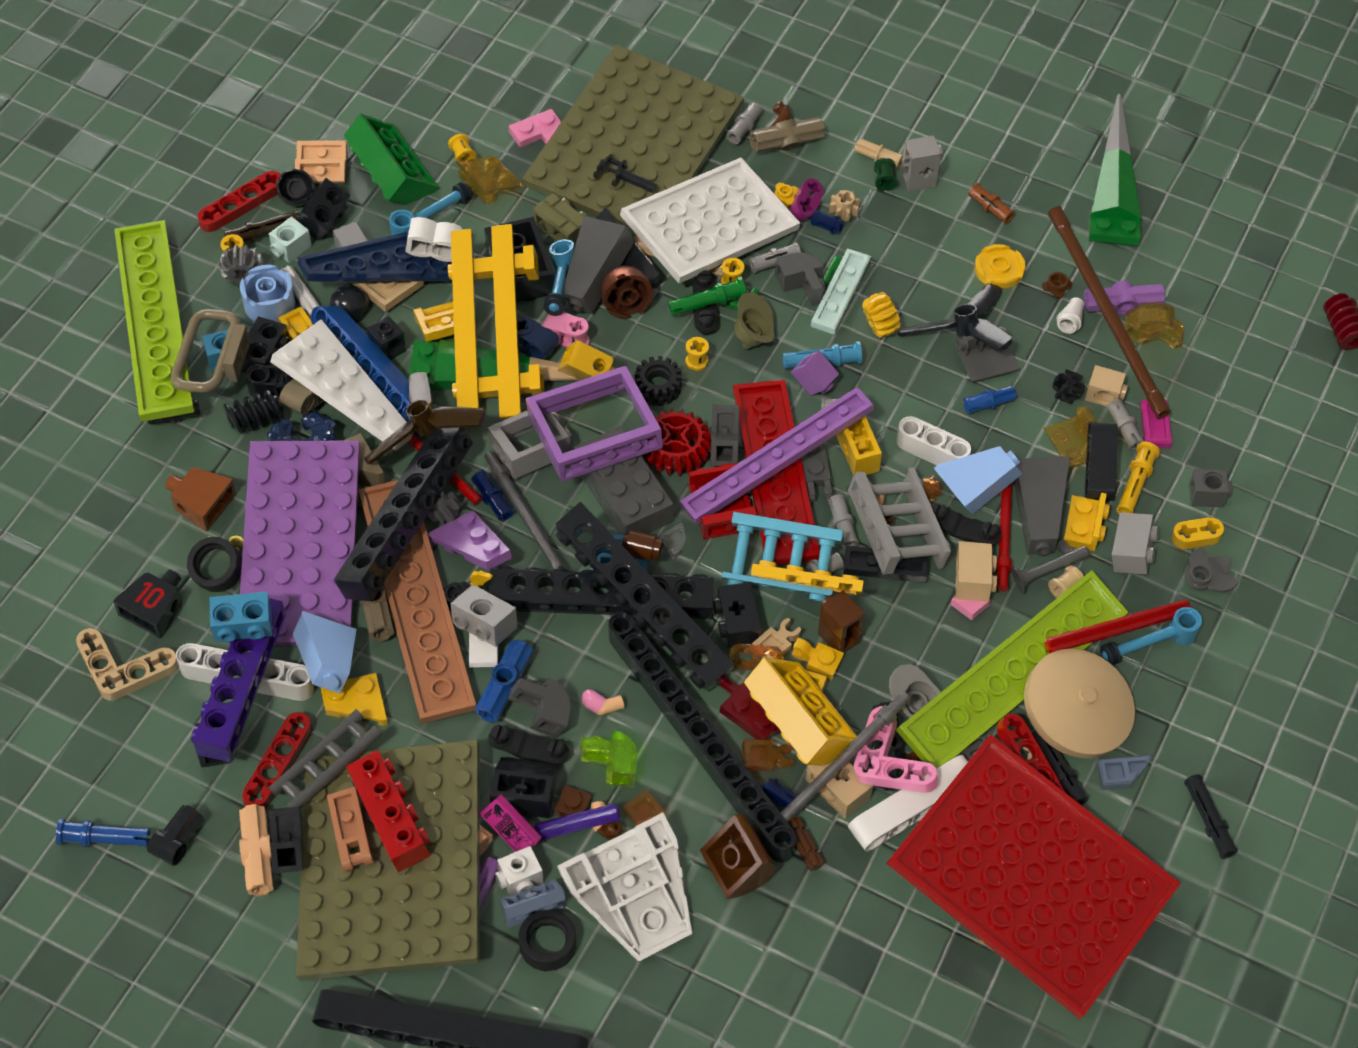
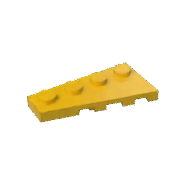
[751,560,864,596]

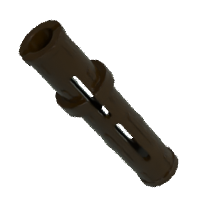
[224,210,299,245]

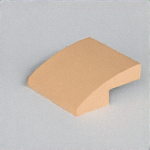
[295,140,347,184]

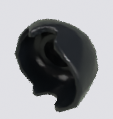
[276,168,315,207]
[330,284,370,323]

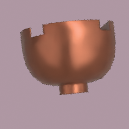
[600,266,653,319]

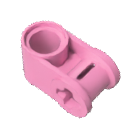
[541,312,590,348]

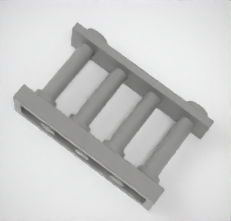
[848,467,951,575]

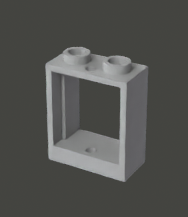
[488,409,573,479]

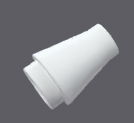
[1056,298,1085,334]

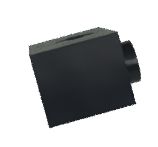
[713,582,761,648]

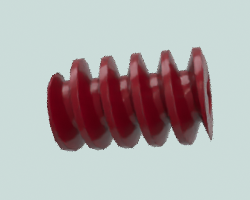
[1323,293,1358,350]

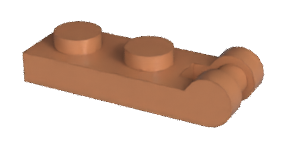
[327,786,374,872]

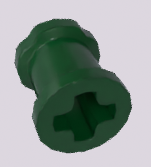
[874,158,897,191]

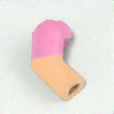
[582,689,624,715]

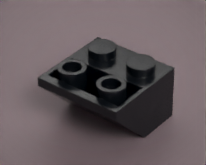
[490,757,559,819]

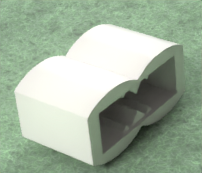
[406,217,462,262]

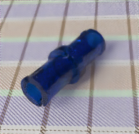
[471,470,514,522]

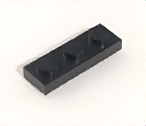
[843,545,928,583]

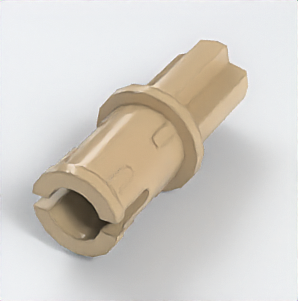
[855,139,903,170]

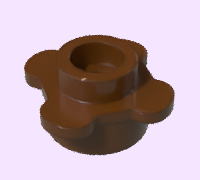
[1042,272,1072,298]

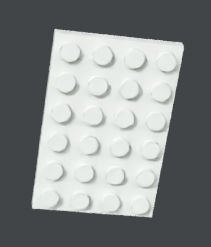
[620,158,800,283]

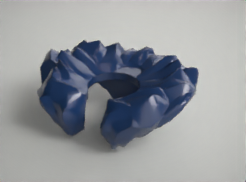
[267,411,336,441]

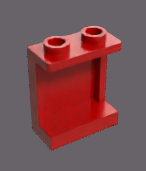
[688,463,757,540]

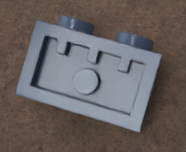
[498,879,566,928]

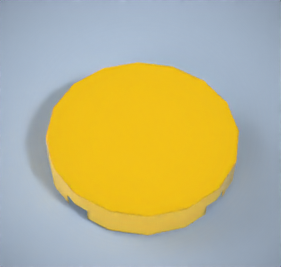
[975,244,1026,289]

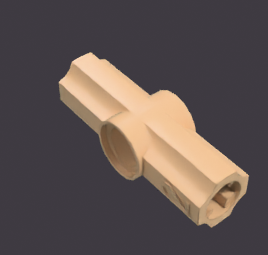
[239,804,274,897]

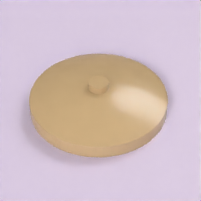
[1024,649,1135,759]

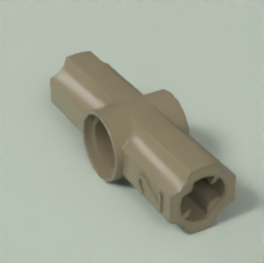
[750,117,825,153]
[361,585,394,642]

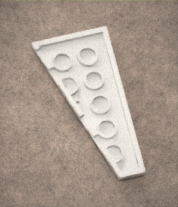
[270,320,414,451]

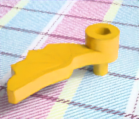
[469,570,493,588]

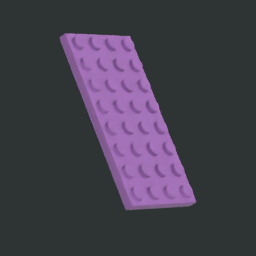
[240,441,360,647]

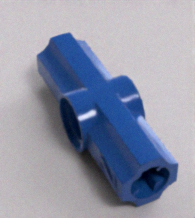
[475,639,534,723]

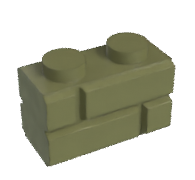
[533,193,588,246]

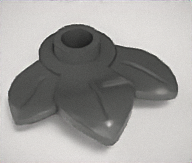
[1185,547,1238,592]

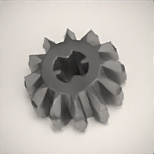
[219,244,263,287]

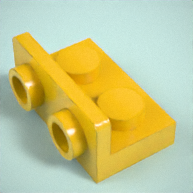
[1063,492,1110,551]

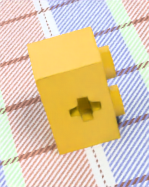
[836,416,882,476]

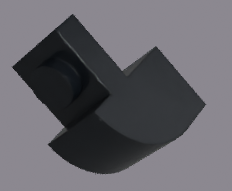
[269,806,304,874]

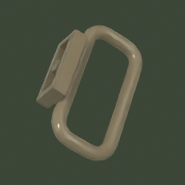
[171,309,250,393]

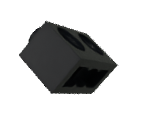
[296,178,350,241]
[241,316,291,373]

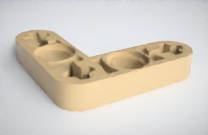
[76,628,178,700]

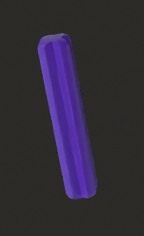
[534,803,621,840]

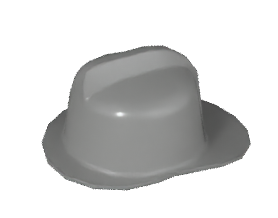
[889,664,941,720]

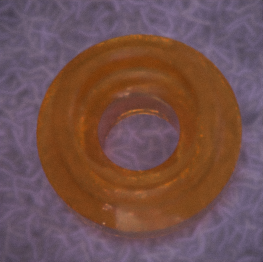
[923,474,940,501]

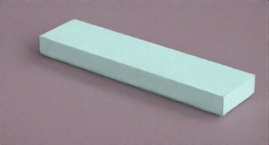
[811,248,871,335]

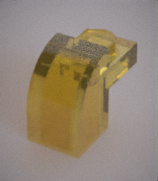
[1125,303,1184,349]

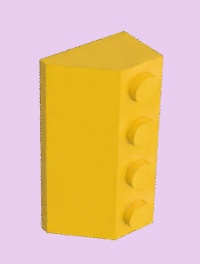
[744,658,857,766]

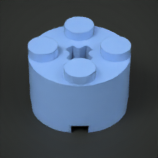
[240,265,296,323]

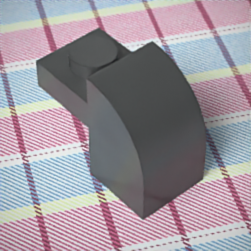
[775,253,825,306]
[710,404,739,466]
[508,678,571,738]

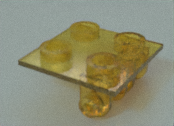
[456,156,523,204]
[1044,406,1098,469]

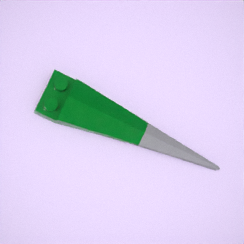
[1089,93,1141,246]

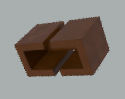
[818,590,865,653]

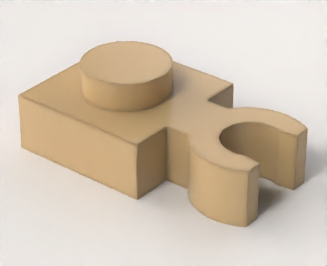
[751,618,801,660]

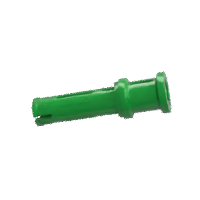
[668,276,747,317]

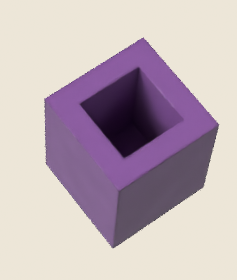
[791,350,839,396]

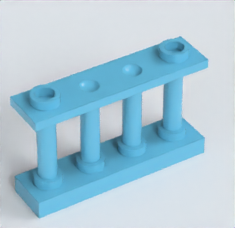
[722,512,843,602]

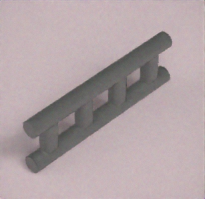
[268,709,382,808]

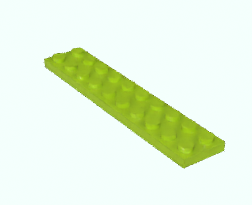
[114,220,194,422]
[896,570,1128,769]

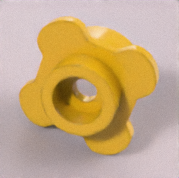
[774,183,798,207]

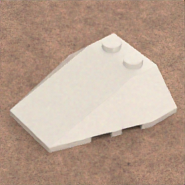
[557,813,692,962]

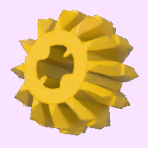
[862,292,901,338]

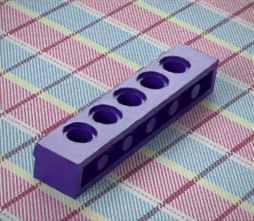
[191,598,286,762]

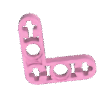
[854,706,939,793]

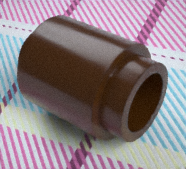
[621,529,663,562]

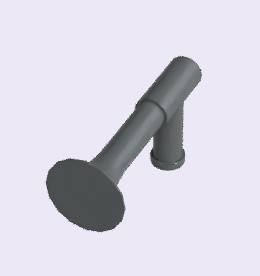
[1011,540,1089,594]

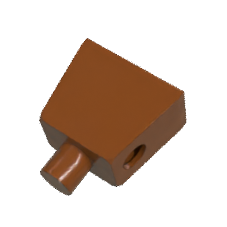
[165,468,236,532]

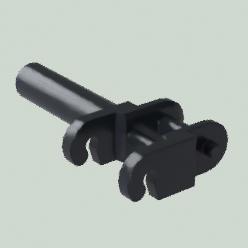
[593,154,658,194]

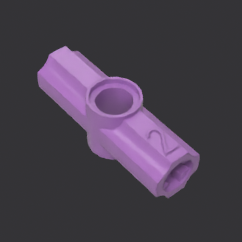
[1084,281,1165,315]

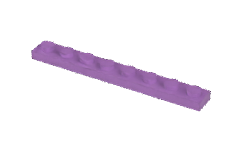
[680,387,874,525]

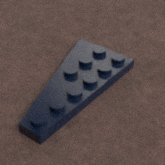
[298,232,452,282]

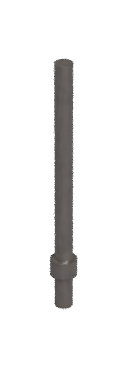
[484,451,564,570]
[781,691,911,823]

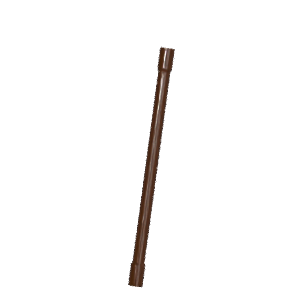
[1048,206,1171,419]

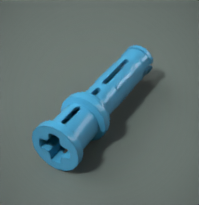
[782,341,862,370]

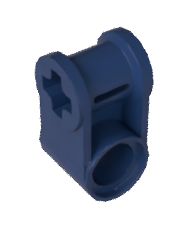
[517,316,560,360]

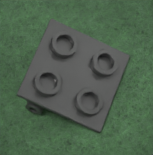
[953,326,1020,382]

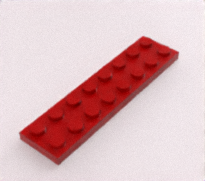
[733,379,820,565]

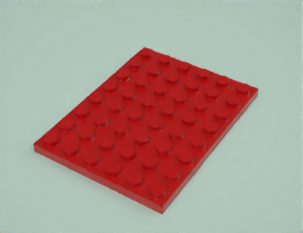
[886,734,1181,1020]

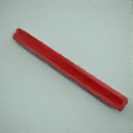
[1044,599,1192,653]

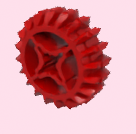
[642,408,711,476]

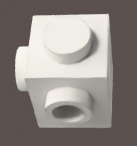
[495,846,543,895]

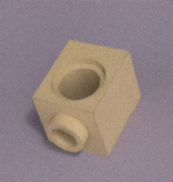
[1085,365,1128,406]

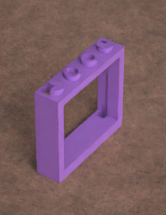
[526,366,663,482]

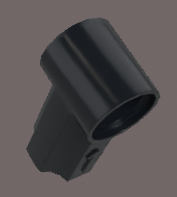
[147,805,205,866]

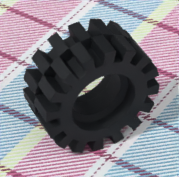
[635,356,682,406]

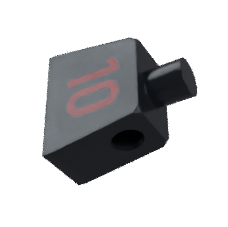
[113,569,182,639]

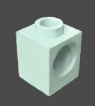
[269,217,311,263]

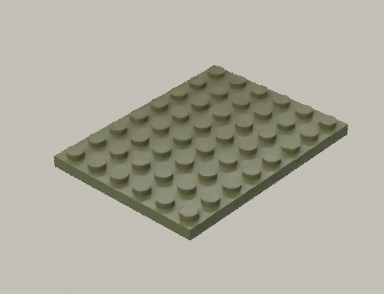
[522,44,744,233]
[296,740,480,981]

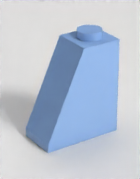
[934,446,1023,514]
[293,611,357,693]

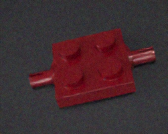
[719,676,781,745]

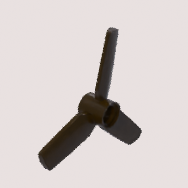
[363,372,485,464]

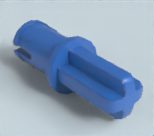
[963,386,1017,414]

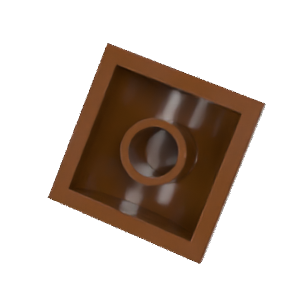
[700,814,775,899]

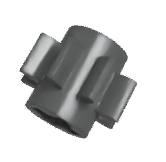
[428,491,460,524]

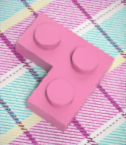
[509,109,561,148]

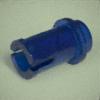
[811,210,844,235]
[762,778,798,808]

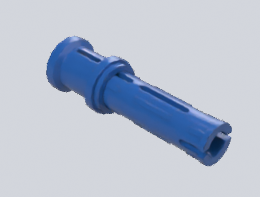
[56,818,150,847]

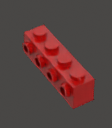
[346,750,431,873]

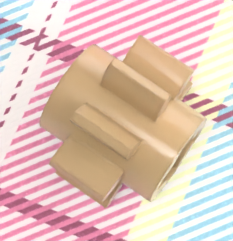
[829,190,860,221]

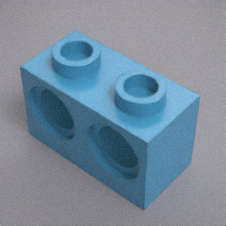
[209,591,272,642]

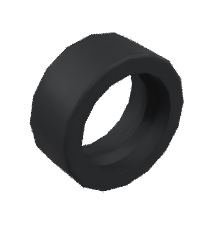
[186,537,242,592]
[518,909,576,971]

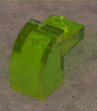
[580,730,638,788]

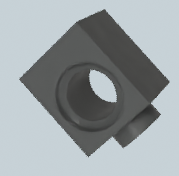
[1189,469,1232,507]

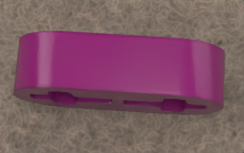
[791,178,823,222]

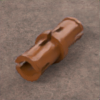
[968,183,1015,224]

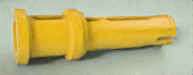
[1116,442,1160,515]

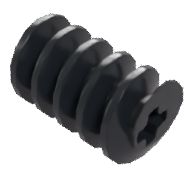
[223,388,283,434]

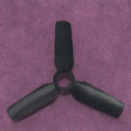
[897,283,1013,351]

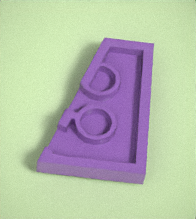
[427,511,512,570]

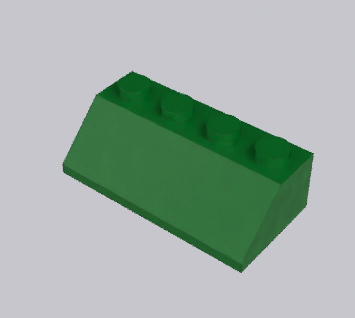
[343,114,440,205]

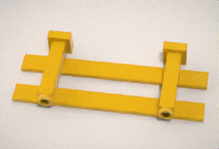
[448,224,545,419]

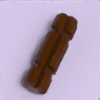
[788,817,824,871]

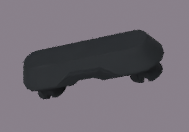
[693,270,717,335]
[931,503,1001,546]
[488,724,569,764]

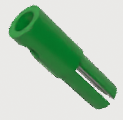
[823,256,842,287]

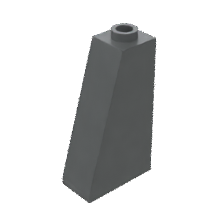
[562,216,635,313]
[1013,456,1069,556]

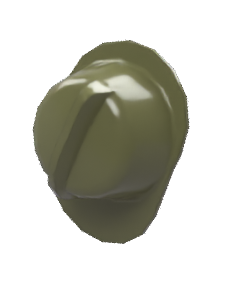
[734,292,774,350]

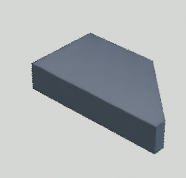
[1096,755,1151,790]

